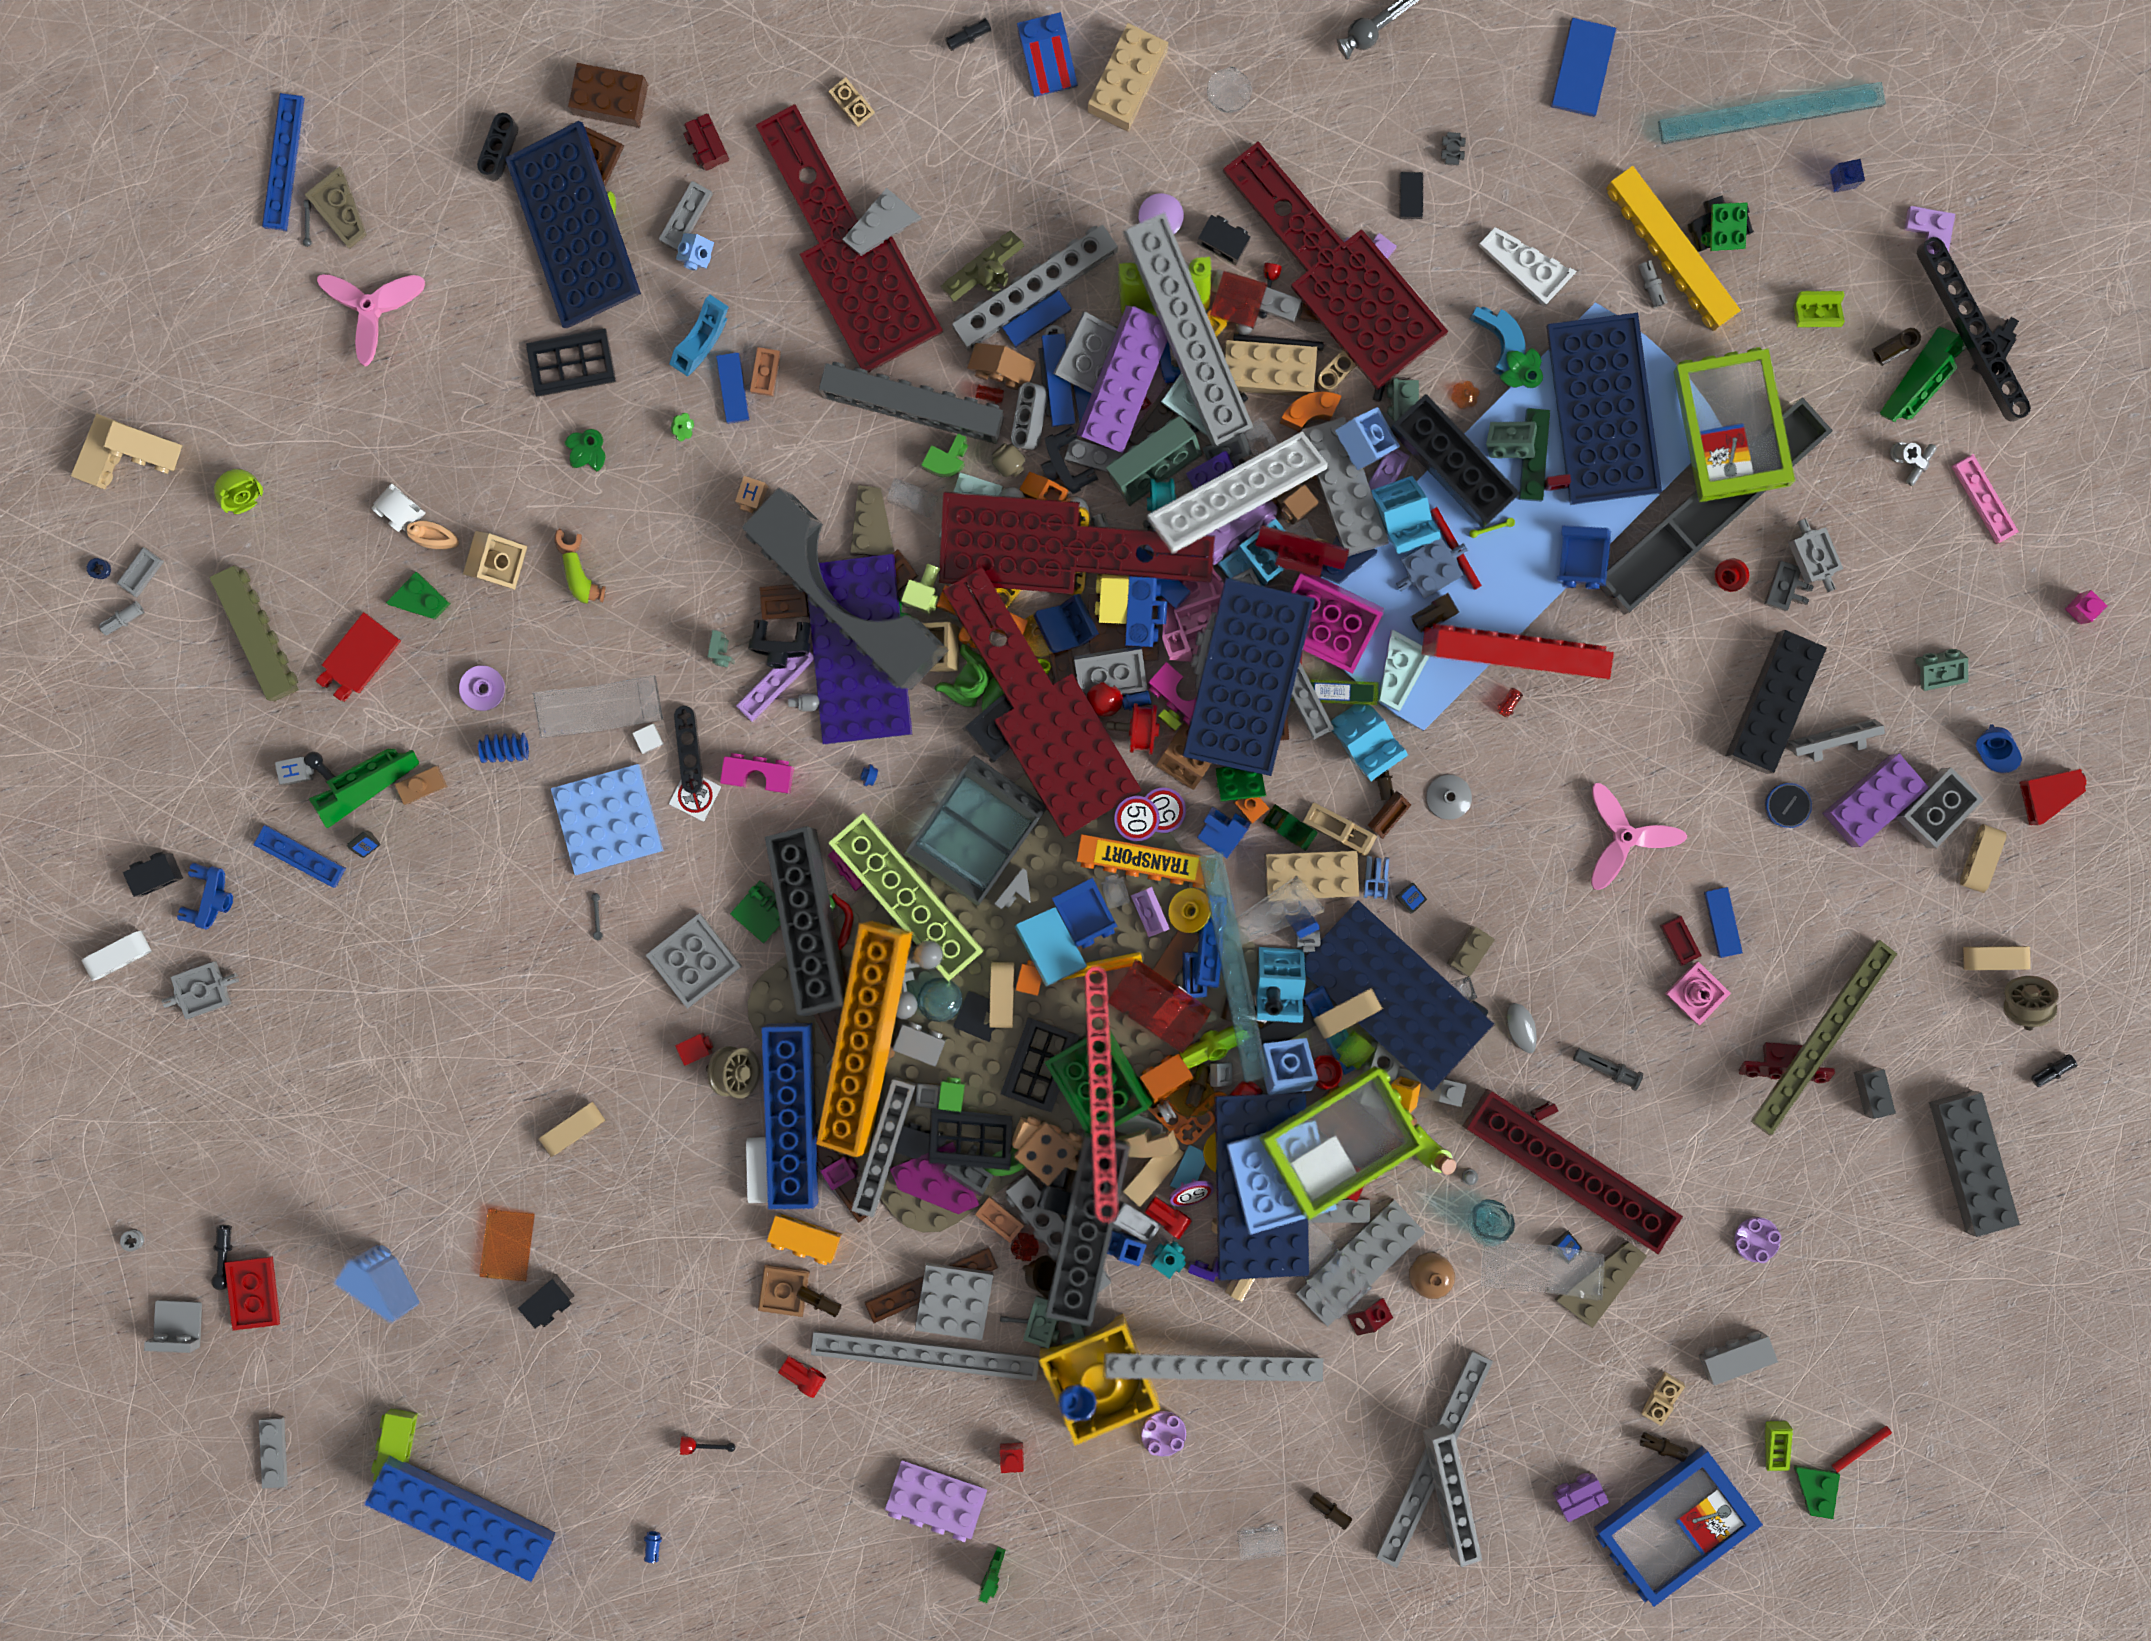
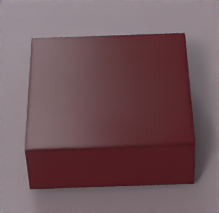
[1544,474,1571,491]
[1531,1101,1558,1121]

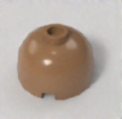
[1409,1252,1455,1299]

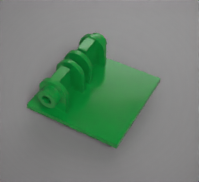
[1701,202,1748,251]
[1215,767,1266,801]
[730,880,781,944]

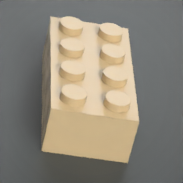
[1088,23,1168,131]
[1224,340,1317,397]
[1264,851,1359,900]

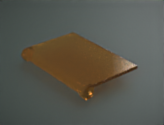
[479,1208,535,1281]

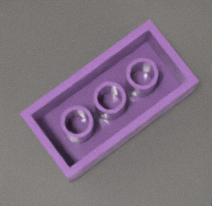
[1822,753,1929,847]

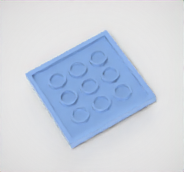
[551,764,663,876]
[1226,1120,1337,1234]

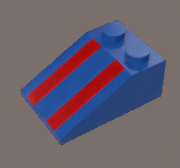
[1017,12,1078,97]

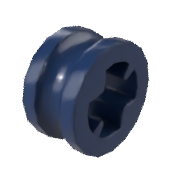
[87,558,111,580]

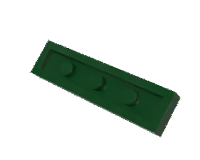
[1519,408,1550,502]

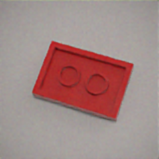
[225,1256,281,1331]

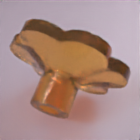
[1451,381,1480,409]

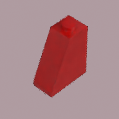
[2019,769,2087,826]

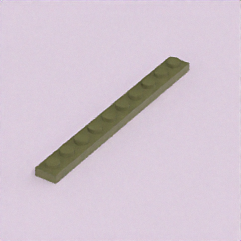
[1751,940,1897,1135]

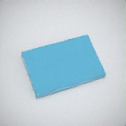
[1015,907,1087,987]

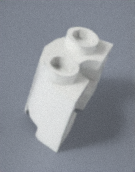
[371,483,426,532]

